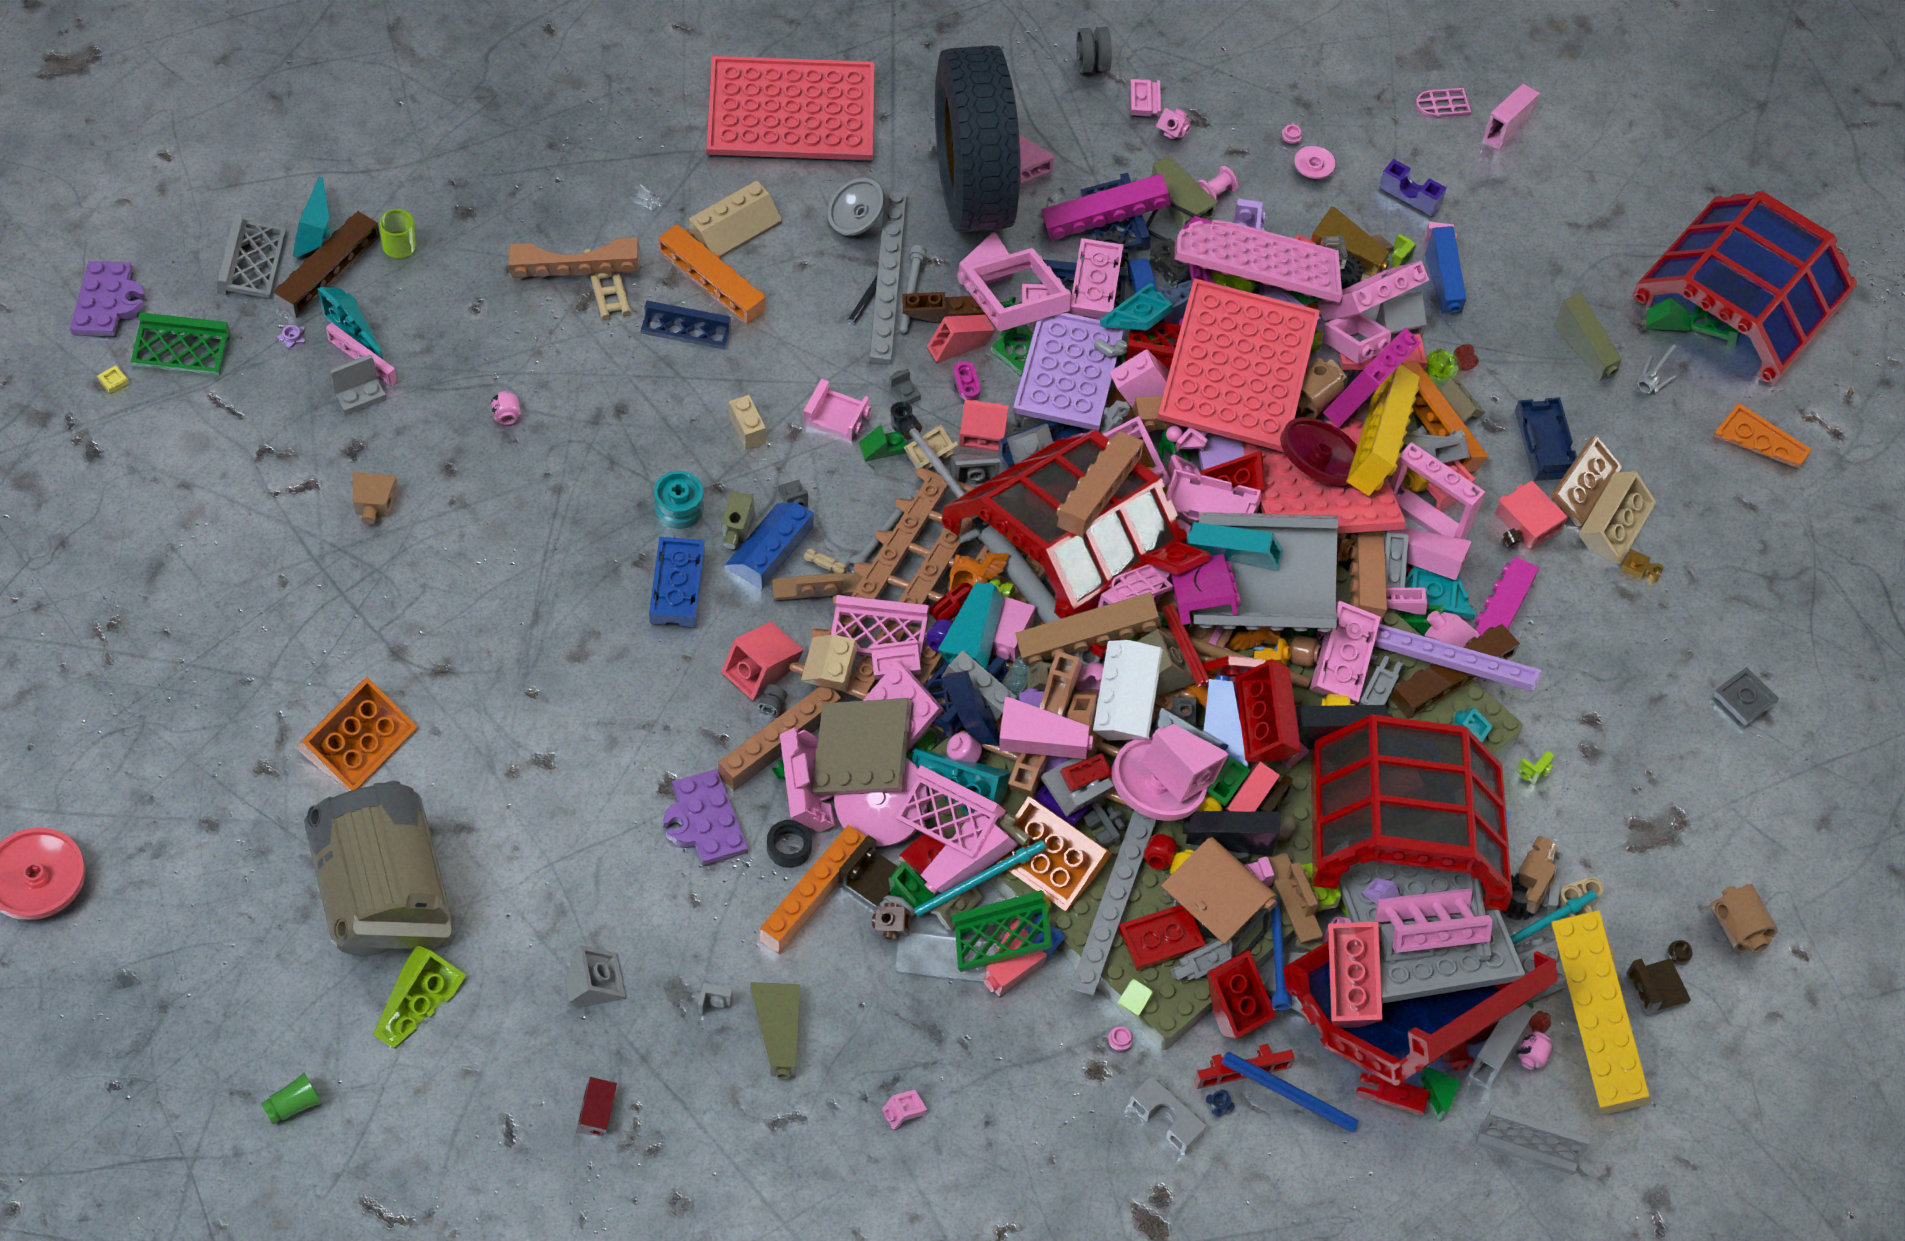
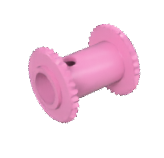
[1197,166,1238,202]

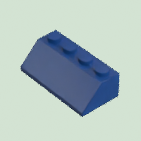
[725,502,814,590]

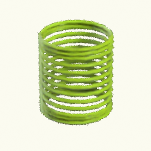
[379,209,416,259]

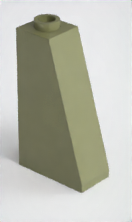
[1151,156,1217,231]
[1554,292,1622,380]
[750,982,800,1080]

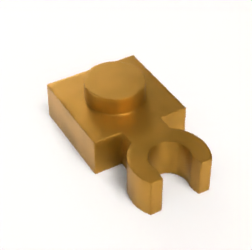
[1620,549,1664,582]

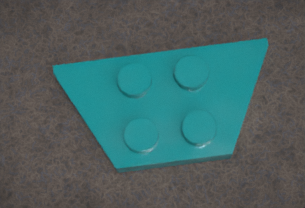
[1100,283,1173,330]
[1405,566,1476,620]

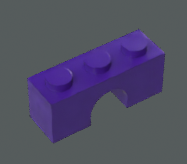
[1379,159,1447,216]

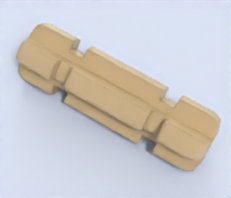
[804,548,847,573]

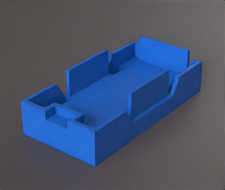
[649,537,705,627]

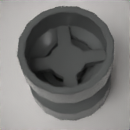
[757,684,788,717]

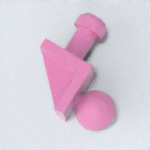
[1166,426,1209,453]

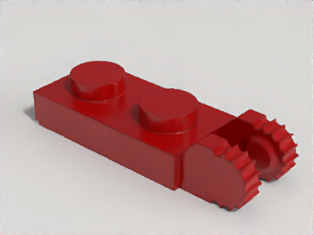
[1356,1073,1430,1116]

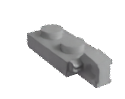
[1090,400,1130,434]
[1542,852,1563,916]
[1169,939,1237,980]

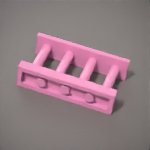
[1375,888,1493,953]

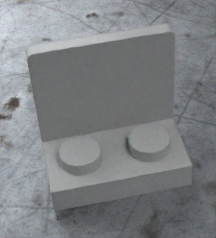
[330,355,387,416]
[1041,758,1113,817]

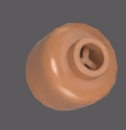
[1288,635,1322,667]

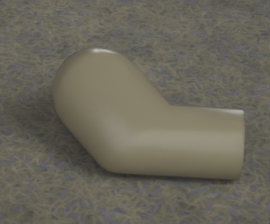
[1000,813,1031,846]

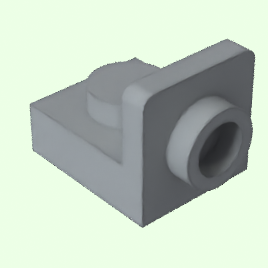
[694,983,733,1015]

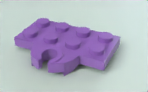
[70,261,146,336]
[663,769,748,866]

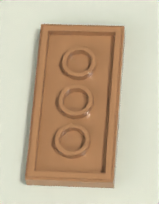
[1551,435,1622,527]

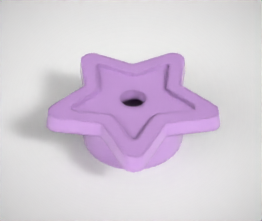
[277,325,305,349]

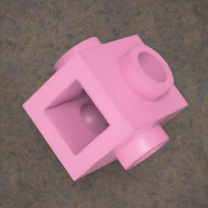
[1156,108,1191,140]

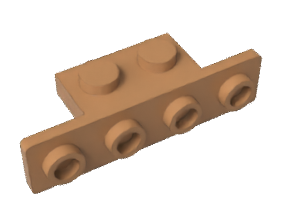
[772,572,863,600]
[1268,853,1323,944]

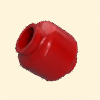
[1144,834,1178,870]

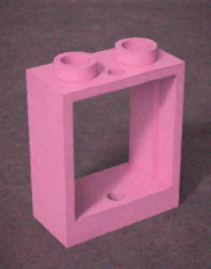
[1323,313,1391,364]

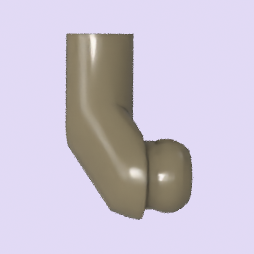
[1278,816,1297,840]

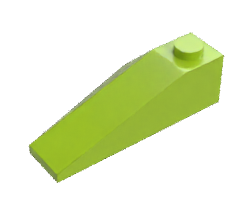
[373,946,466,1048]

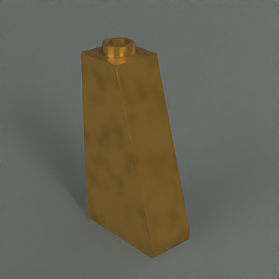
[1311,206,1389,276]

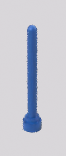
[1271,896,1292,1010]

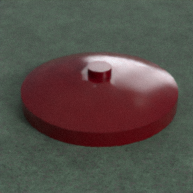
[1280,417,1357,486]

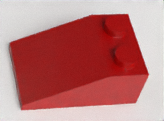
[1200,451,1266,494]
[1207,950,1276,1039]

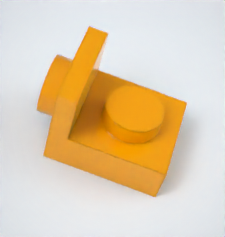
[1254,638,1291,667]

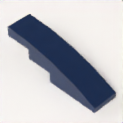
[943,671,1000,752]

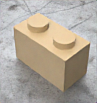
[728,395,766,450]

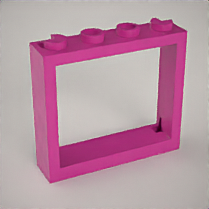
[1323,327,1421,427]

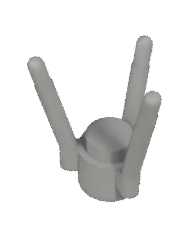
[1636,344,1676,394]

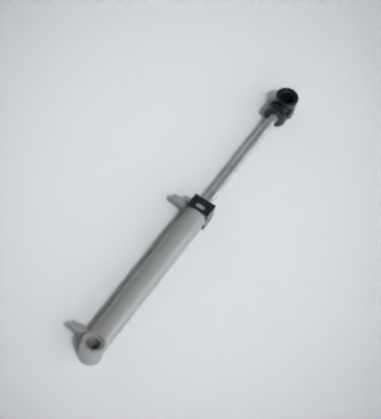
[890,401,1100,669]

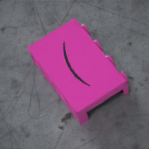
[1170,554,1241,625]

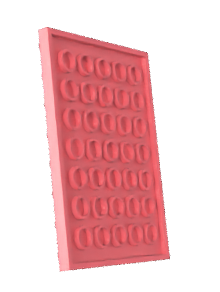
[707,56,874,161]
[1157,278,1320,452]
[1242,418,1405,534]

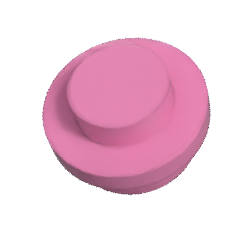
[1282,124,1302,144]
[1108,1026,1133,1051]

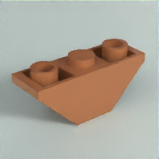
[1068,689,1100,751]

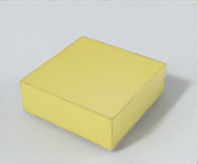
[97,365,129,394]

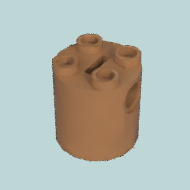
[1295,358,1344,419]
[1709,884,1778,953]

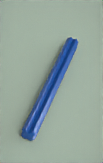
[1222,1052,1358,1132]

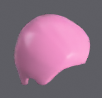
[1075,662,1104,692]

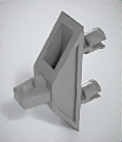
[1399,425,1470,470]

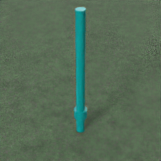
[914,840,1047,917]
[1510,890,1597,945]

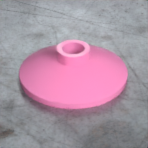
[1294,146,1335,179]

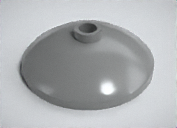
[827,178,885,236]

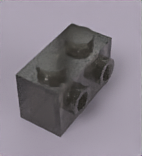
[1149,238,1192,288]

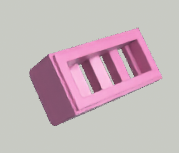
[1386,588,1427,615]

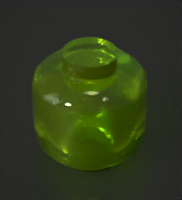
[1426,349,1458,380]

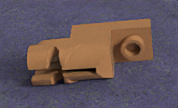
[1519,836,1558,914]

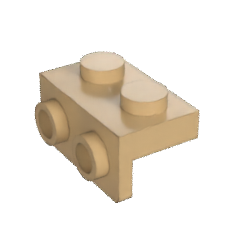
[904,425,959,469]

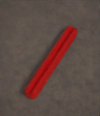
[1162,604,1209,687]

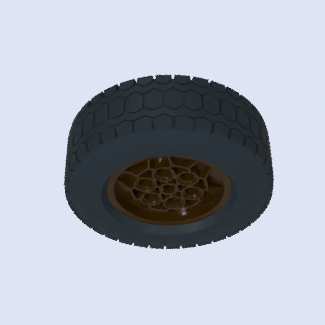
[935,45,1021,232]

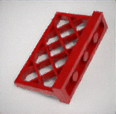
[1125,321,1181,369]

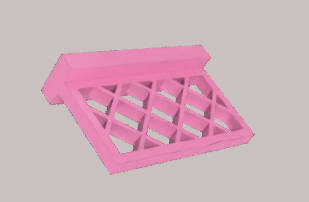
[831,595,930,662]
[895,765,1006,859]

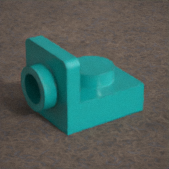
[1452,707,1493,742]

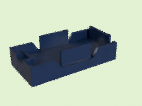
[1515,397,1577,481]

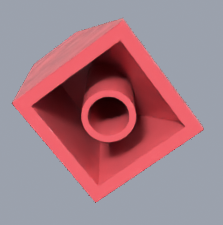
[721,621,803,701]

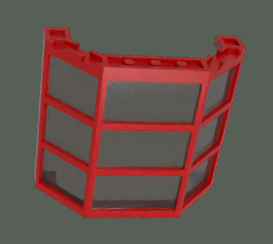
[941,430,1187,619]
[1311,714,1512,911]

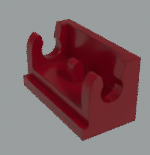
[576,1077,617,1136]

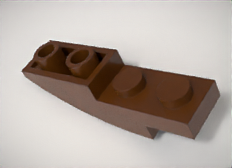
[902,292,989,323]

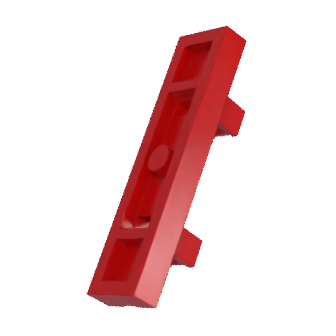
[1194,1044,1295,1089]

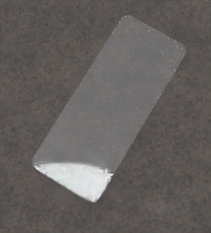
[895,933,998,984]

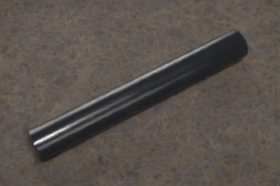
[847,275,877,325]

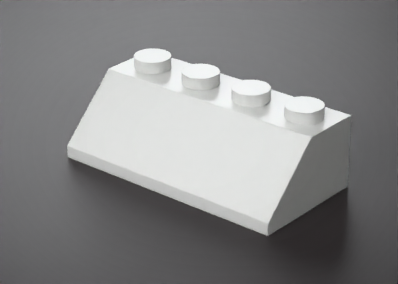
[1093,640,1163,740]

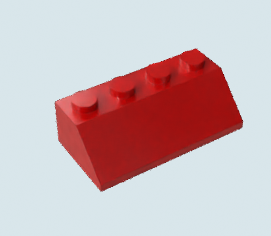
[1235,659,1301,762]

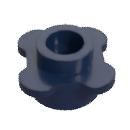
[1206,1089,1235,1117]

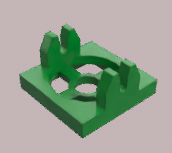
[991,325,1033,376]

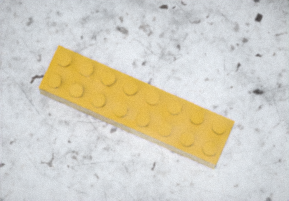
[1346,364,1420,496]
[1551,910,1652,1115]

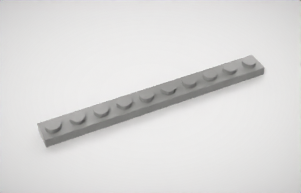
[869,190,906,365]
[1070,810,1157,996]

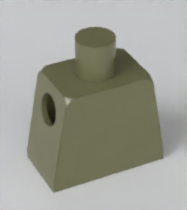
[721,490,755,549]

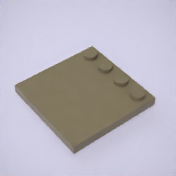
[812,698,912,796]

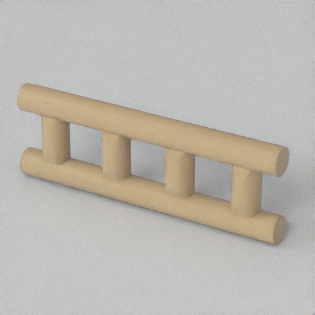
[584,249,631,320]

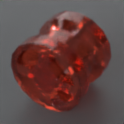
[1453,344,1479,371]

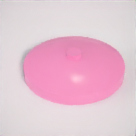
[1112,737,1207,821]
[834,758,929,847]

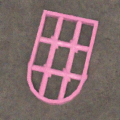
[1416,88,1471,117]
[1111,564,1173,600]

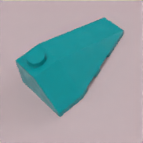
[293,176,331,258]
[318,287,383,359]
[911,748,1010,818]

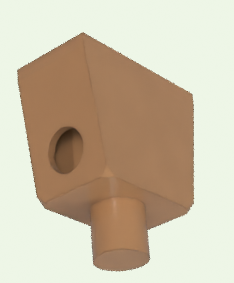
[352,472,398,525]

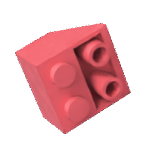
[959,400,1009,452]

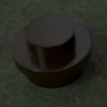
[1501,528,1523,547]
[1668,940,1692,964]

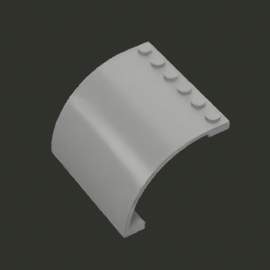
[1194,512,1338,632]

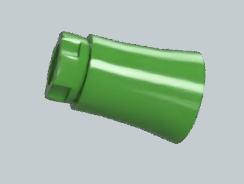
[261,1072,321,1124]

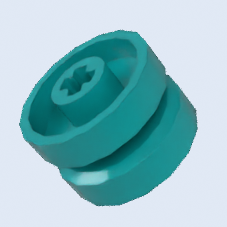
[654,470,704,529]

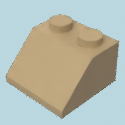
[801,634,858,692]

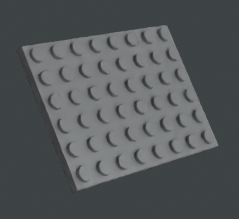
[1323,820,1525,1003]

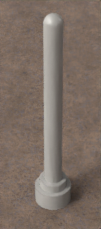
[900,245,927,334]
[846,495,914,573]

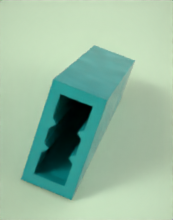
[1187,522,1283,571]
[938,582,1004,670]

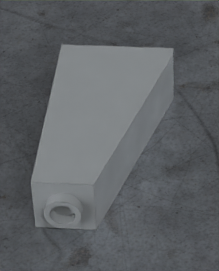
[1468,1003,1535,1089]

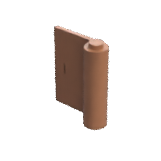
[1161,837,1277,945]

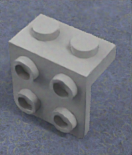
[1514,935,1568,1001]

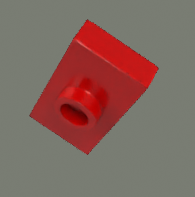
[1060,753,1112,793]

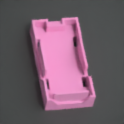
[1069,238,1123,320]
[1166,469,1262,523]
[1310,601,1381,704]
[780,727,835,833]

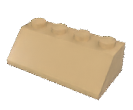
[688,180,782,258]
[1578,471,1656,564]

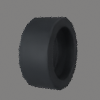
[767,820,812,868]

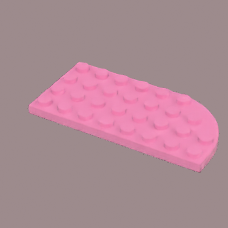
[1175,220,1342,303]

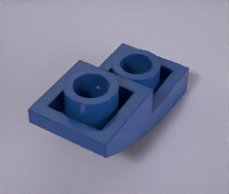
[1126,259,1157,294]

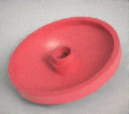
[0,828,86,920]

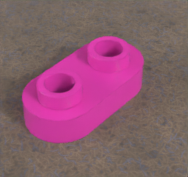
[953,361,981,400]

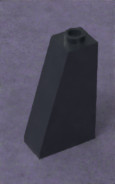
[1296,705,1393,750]
[1182,811,1281,857]

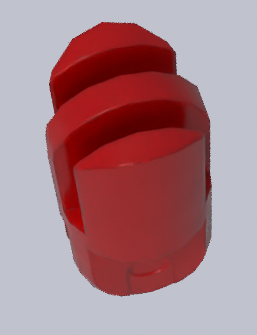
[929,583,973,621]

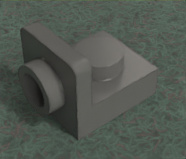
[889,369,921,404]
[778,480,808,507]

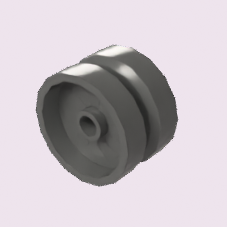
[1076,27,1112,73]

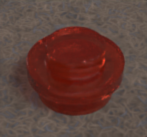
[1529,1011,1551,1033]

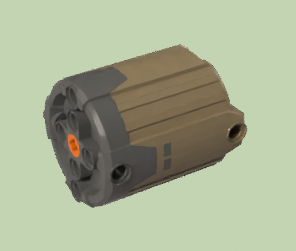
[304,781,451,956]

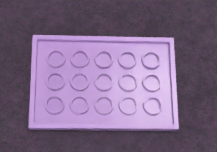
[1013,313,1124,431]

